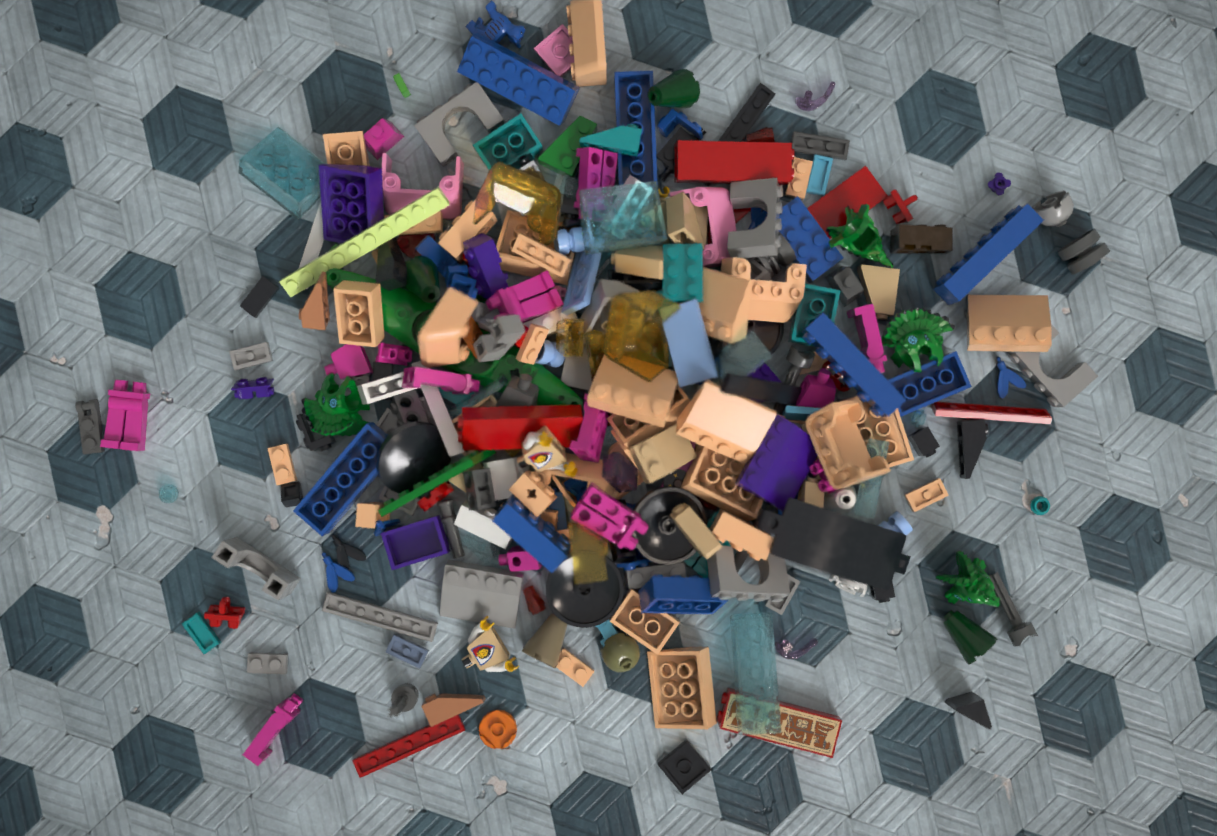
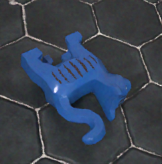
[465,0,525,48]

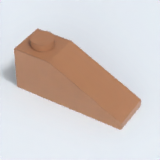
[299,272,330,330]
[421,693,486,727]

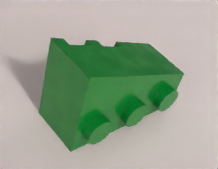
[537,116,597,179]

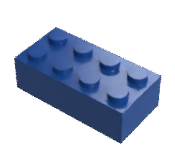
[779,196,843,284]
[887,351,972,417]
[492,494,571,573]
[639,574,728,614]

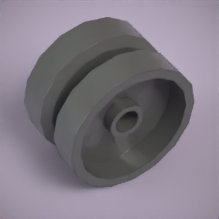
[1057,228,1110,275]

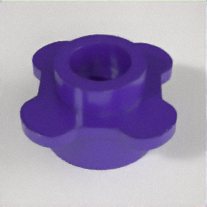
[988,172,1011,196]

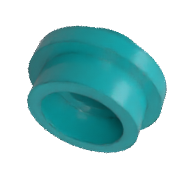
[1030,496,1050,515]

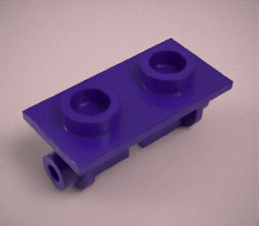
[231,377,275,399]

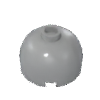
[1032,191,1074,227]

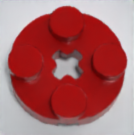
[417,481,455,512]

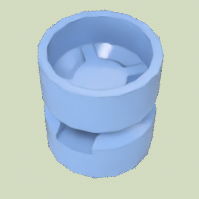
[553,227,586,255]
[535,339,566,368]
[877,511,913,535]

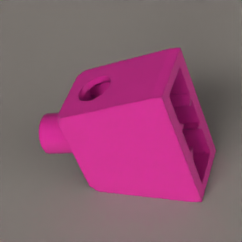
[364,118,404,161]
[324,344,373,380]
[796,368,836,408]
[498,545,542,572]

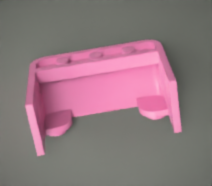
[382,153,464,220]
[670,187,737,268]

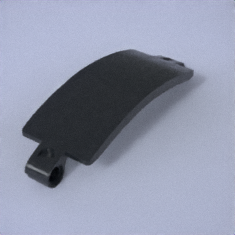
[754,497,911,590]

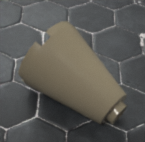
[522,614,568,668]

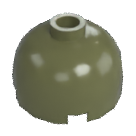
[600,633,640,672]

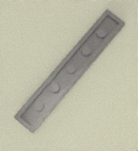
[322,591,438,642]

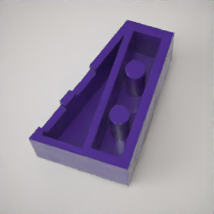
[463,233,509,300]

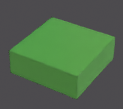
[393,73,411,98]

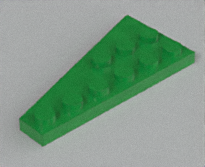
[378,450,497,517]

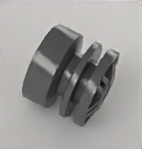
[751,232,796,278]

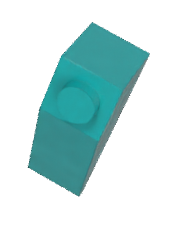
[580,124,642,156]

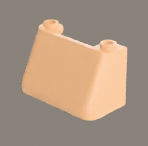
[806,399,891,489]

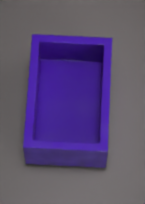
[381,515,451,570]

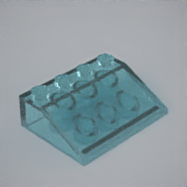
[238,127,325,220]
[579,181,667,255]

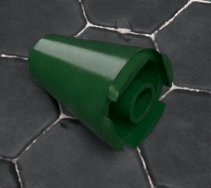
[648,69,700,109]
[404,256,440,303]
[943,610,998,665]

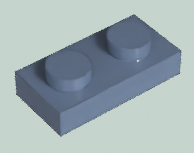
[385,634,429,669]

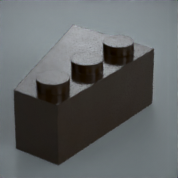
[890,224,953,254]

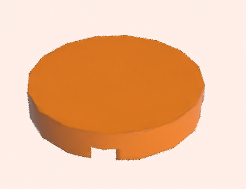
[479,709,517,749]

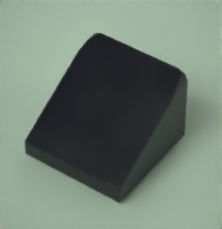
[281,481,303,508]

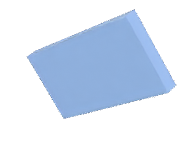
[562,235,605,316]
[659,299,718,387]

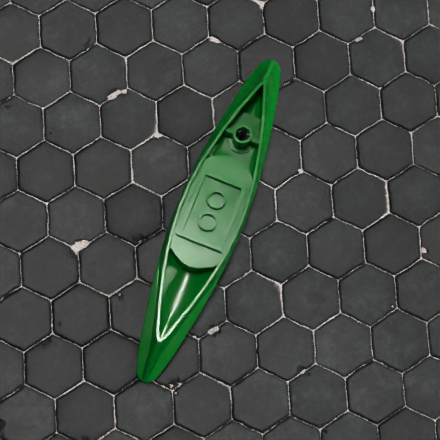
[326,268,584,411]

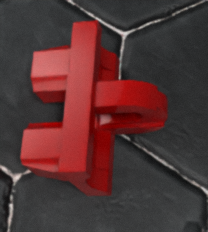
[883,189,918,224]
[204,597,245,629]

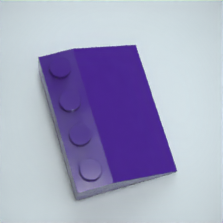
[319,164,384,243]
[735,414,818,512]

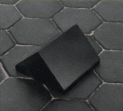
[945,692,992,730]

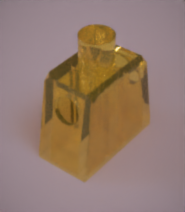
[556,319,584,357]

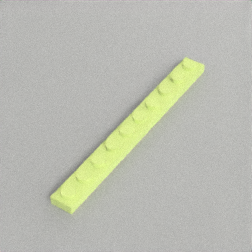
[280,187,450,297]

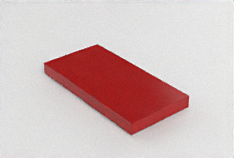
[807,166,888,239]

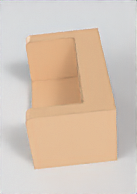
[355,502,390,528]

